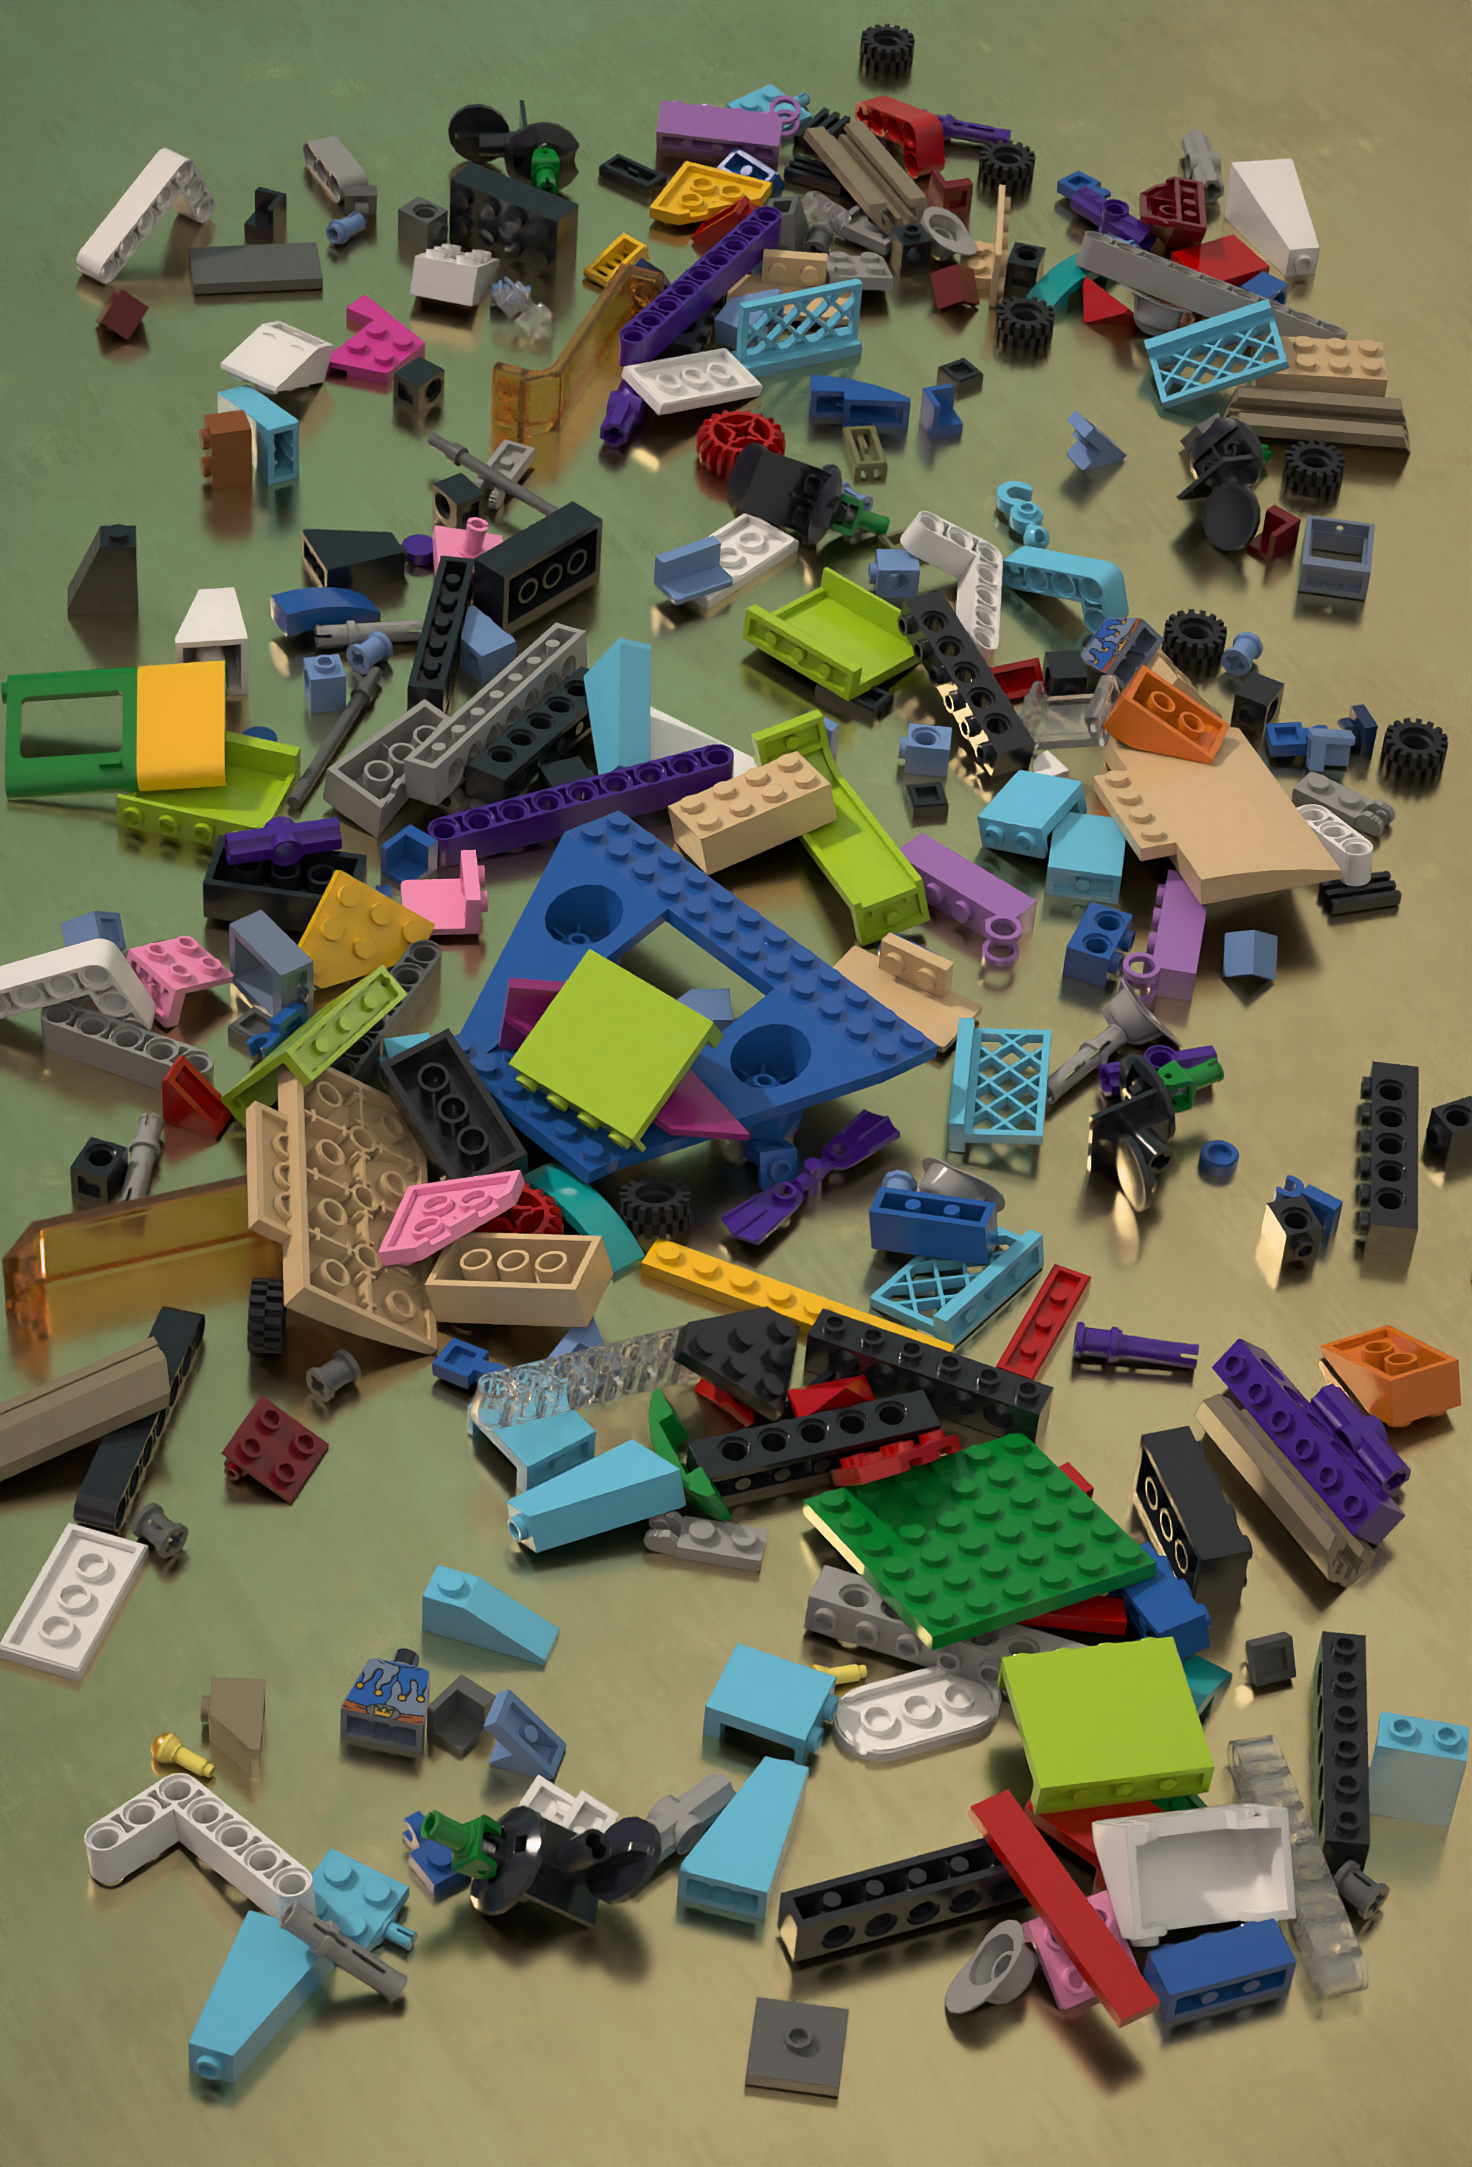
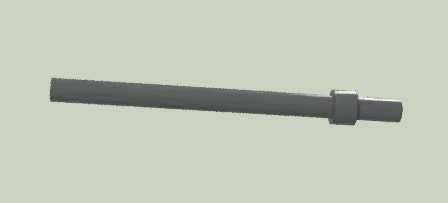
[428,433,559,516]
[287,667,383,809]

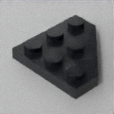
[673,1306,800,1422]

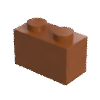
[199,410,252,490]

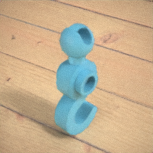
[995,481,1050,549]

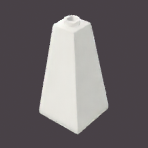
[1224,158,1320,276]
[175,587,249,696]

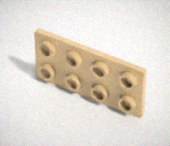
[960,185,1011,307]
[727,249,851,326]
[832,932,982,1052]

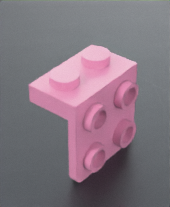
[401,850,488,935]

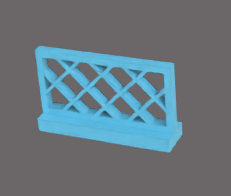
[731,278,862,378]
[1144,299,1289,409]
[948,1018,1052,1152]
[869,1226,1044,1346]

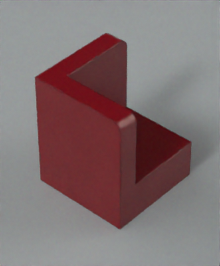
[928,169,974,213]
[930,264,980,310]
[95,289,149,339]
[1246,504,1301,563]

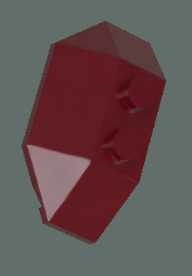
[1139,176,1207,251]

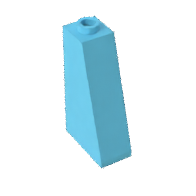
[217,385,299,486]
[583,637,651,775]
[506,1439,686,1553]
[677,1757,809,1920]
[188,1910,336,2083]

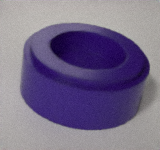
[402,534,434,565]

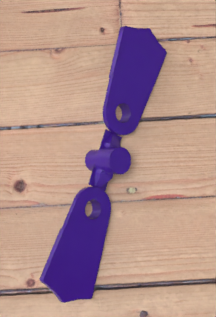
[721,1109,900,1245]

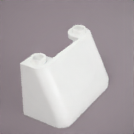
[1092,1803,1296,1947]

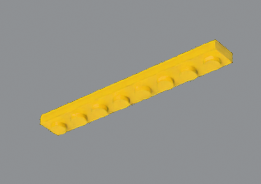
[641,1237,955,1353]

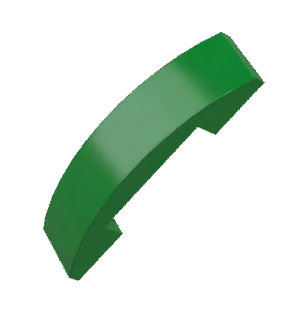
[649,1388,732,1522]

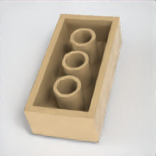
[1250,334,1388,397]
[668,751,837,875]
[424,1232,614,1328]

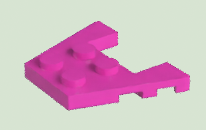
[327,294,425,384]

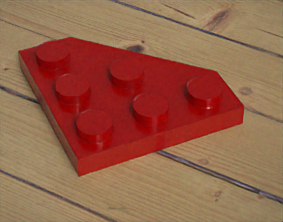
[830,1429,962,1487]

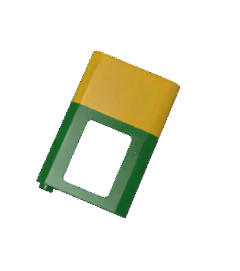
[1,660,230,801]

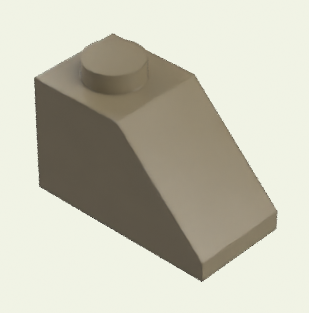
[201,1677,266,1778]

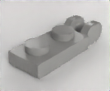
[474,439,536,510]
[1292,771,1396,837]
[643,1510,768,1572]

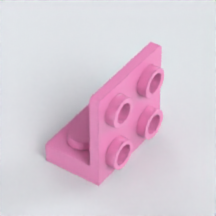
[126,936,234,1028]
[1021,1890,1140,2010]

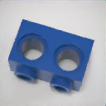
[1062,902,1136,988]

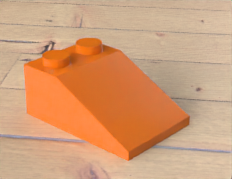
[1102,665,1230,765]
[1321,1325,1461,1428]

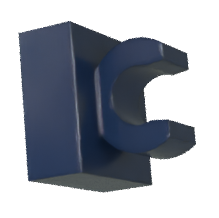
[1337,704,1378,755]

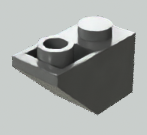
[767,196,809,252]

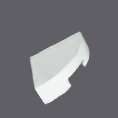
[1033,750,1069,779]

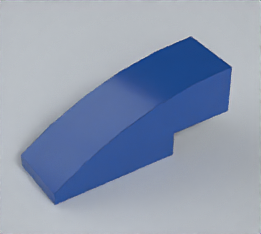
[808,375,911,429]
[271,587,381,637]

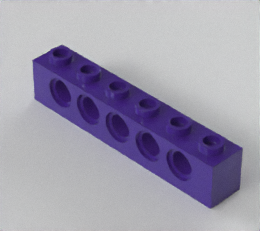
[1212,1338,1406,1545]

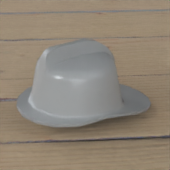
[922,207,978,261]
[1120,283,1192,336]
[1102,977,1183,1047]
[916,1156,1006,1212]
[945,1920,1039,2014]

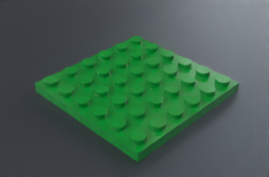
[803,1432,1157,1651]

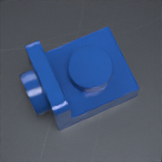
[743,1138,798,1190]

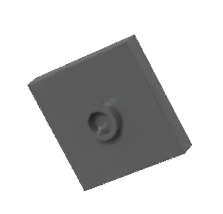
[745,1997,849,2096]

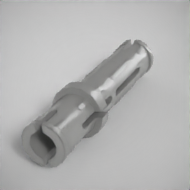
[314,619,422,648]
[1037,1024,1127,1105]
[117,1113,165,1217]
[278,1901,408,2002]

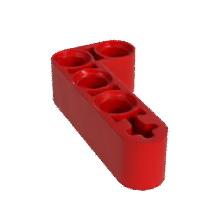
[854,96,945,179]

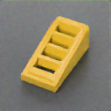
[583,233,650,289]

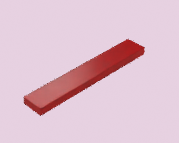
[968,1789,1160,2029]

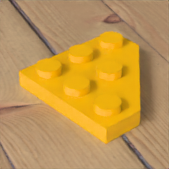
[649,161,772,225]
[298,870,436,989]

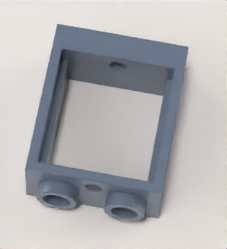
[1298,515,1375,600]
[229,910,313,1019]

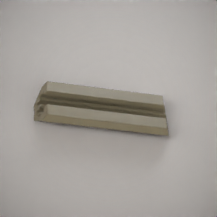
[803,122,927,235]
[1223,385,1411,453]
[0,1336,171,1481]
[1194,1394,1376,1588]

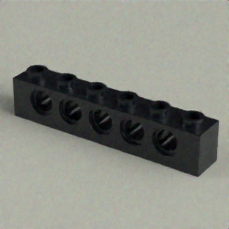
[407,555,474,713]
[897,590,1036,777]
[464,666,592,804]
[1358,1061,1419,1257]
[804,1308,1054,1445]
[686,1389,941,1502]
[1315,1631,1370,1875]
[777,1824,1038,1962]

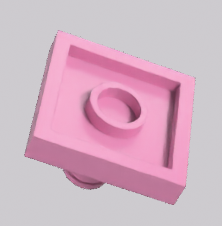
[432,517,503,577]

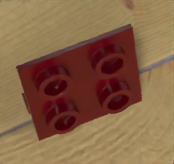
[221,1395,329,1504]

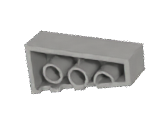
[323,699,450,839]

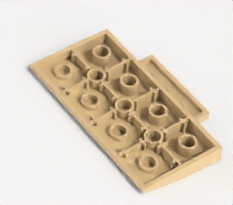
[1093,727,1342,905]
[246,1063,438,1355]

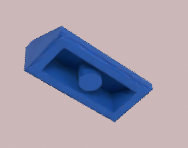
[716,147,785,193]

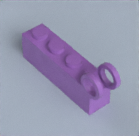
[656,95,800,163]
[900,833,1037,967]
[1119,870,1208,1005]

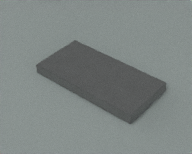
[188,242,323,294]

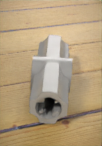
[1181,130,1225,203]
[646,1773,736,1863]

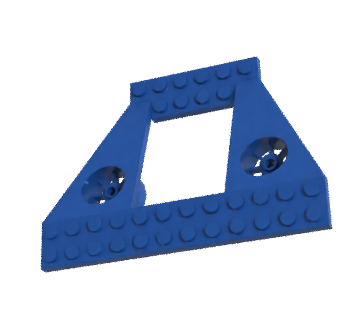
[454,810,938,1184]

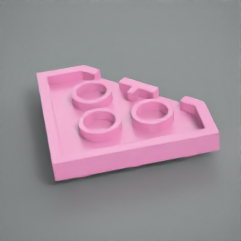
[378,1170,525,1266]

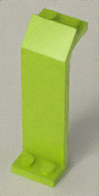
[751,709,930,946]

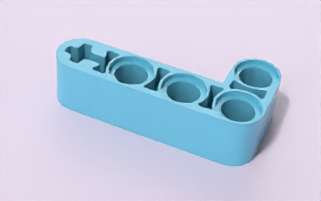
[1002,546,1129,633]

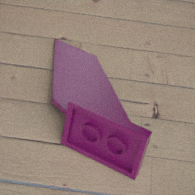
[498,978,750,1141]

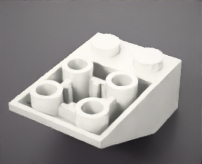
[410,244,500,306]
[219,321,334,395]

